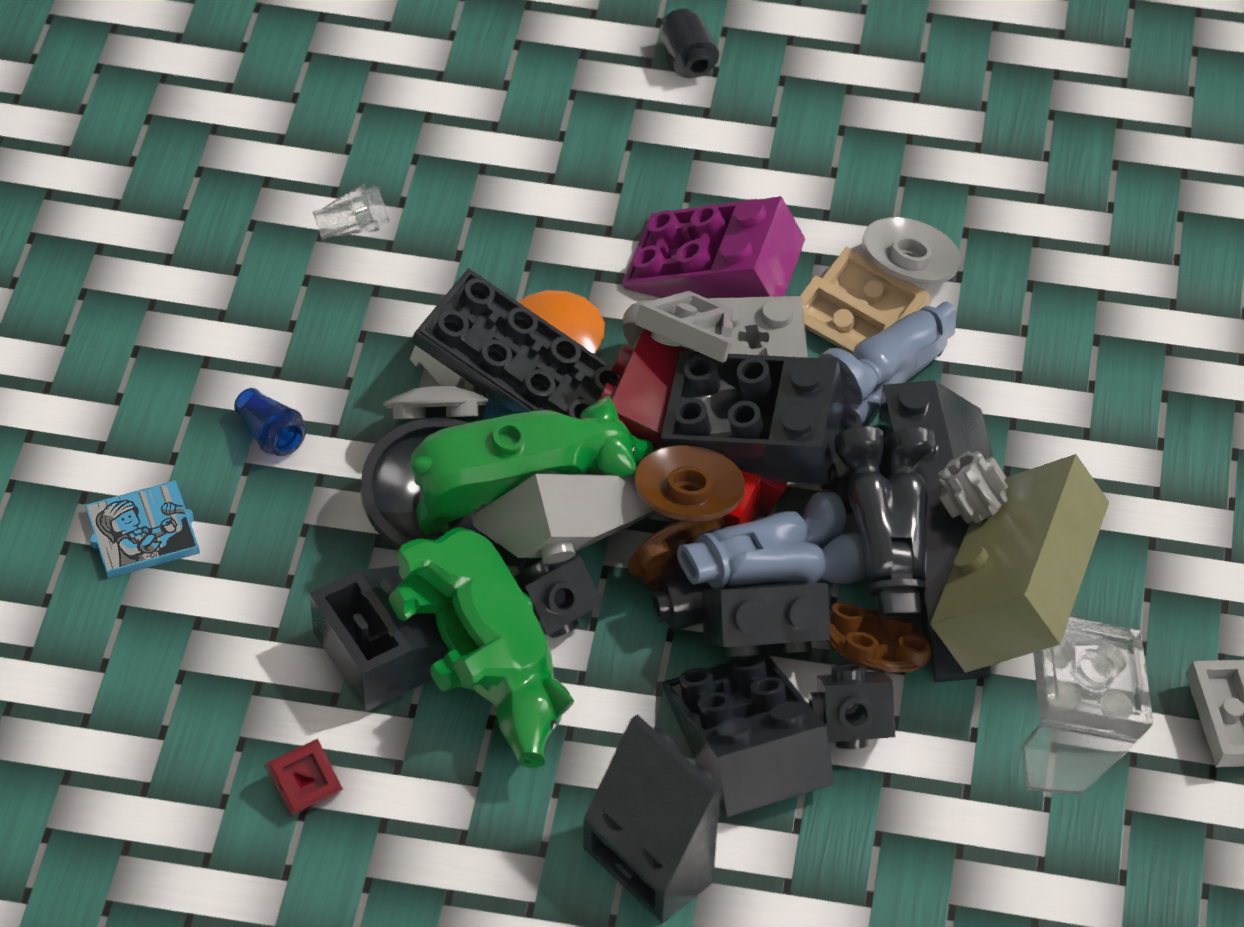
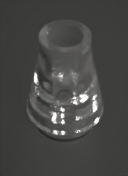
[312,184,390,240]

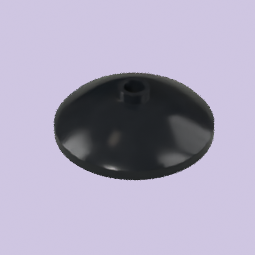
[360,417,499,550]

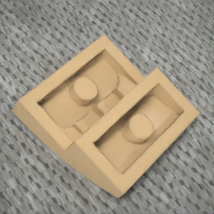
[800,246,931,354]

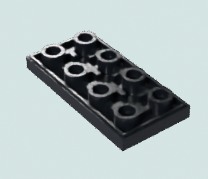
[410,268,619,419]

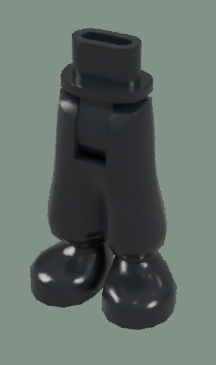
[834,426,936,619]

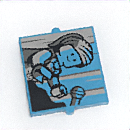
[85,480,200,578]

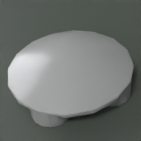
[383,386,489,419]

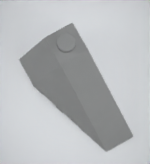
[471,474,660,564]

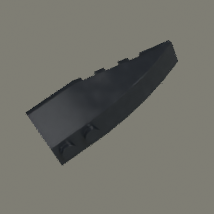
[878,380,993,683]

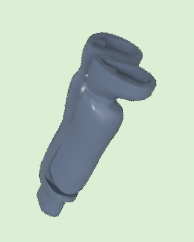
[817,302,957,432]
[677,491,867,588]

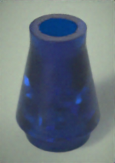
[234,388,306,456]

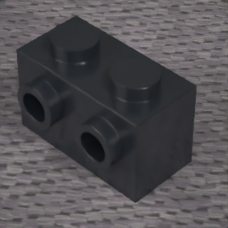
[701,582,830,656]

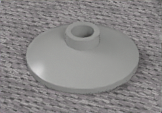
[862,217,961,284]

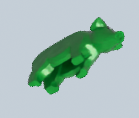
[410,396,653,535]
[389,528,574,768]

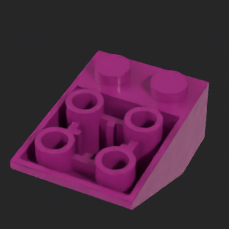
[622,196,805,298]

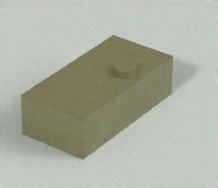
[930,454,1109,673]

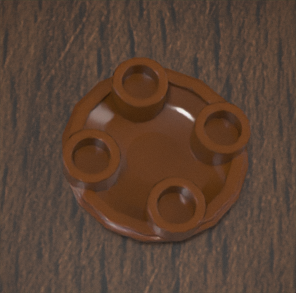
[627,517,726,589]
[826,602,932,672]

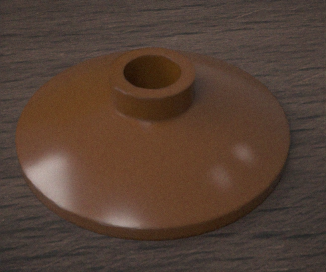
[634,445,745,521]

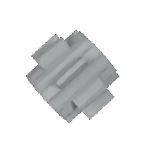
[937,451,1008,524]

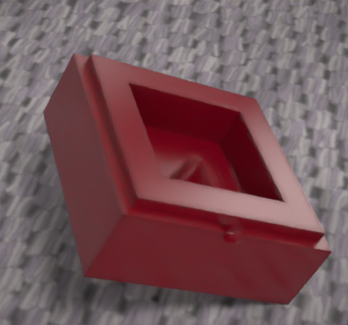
[264,738,343,817]

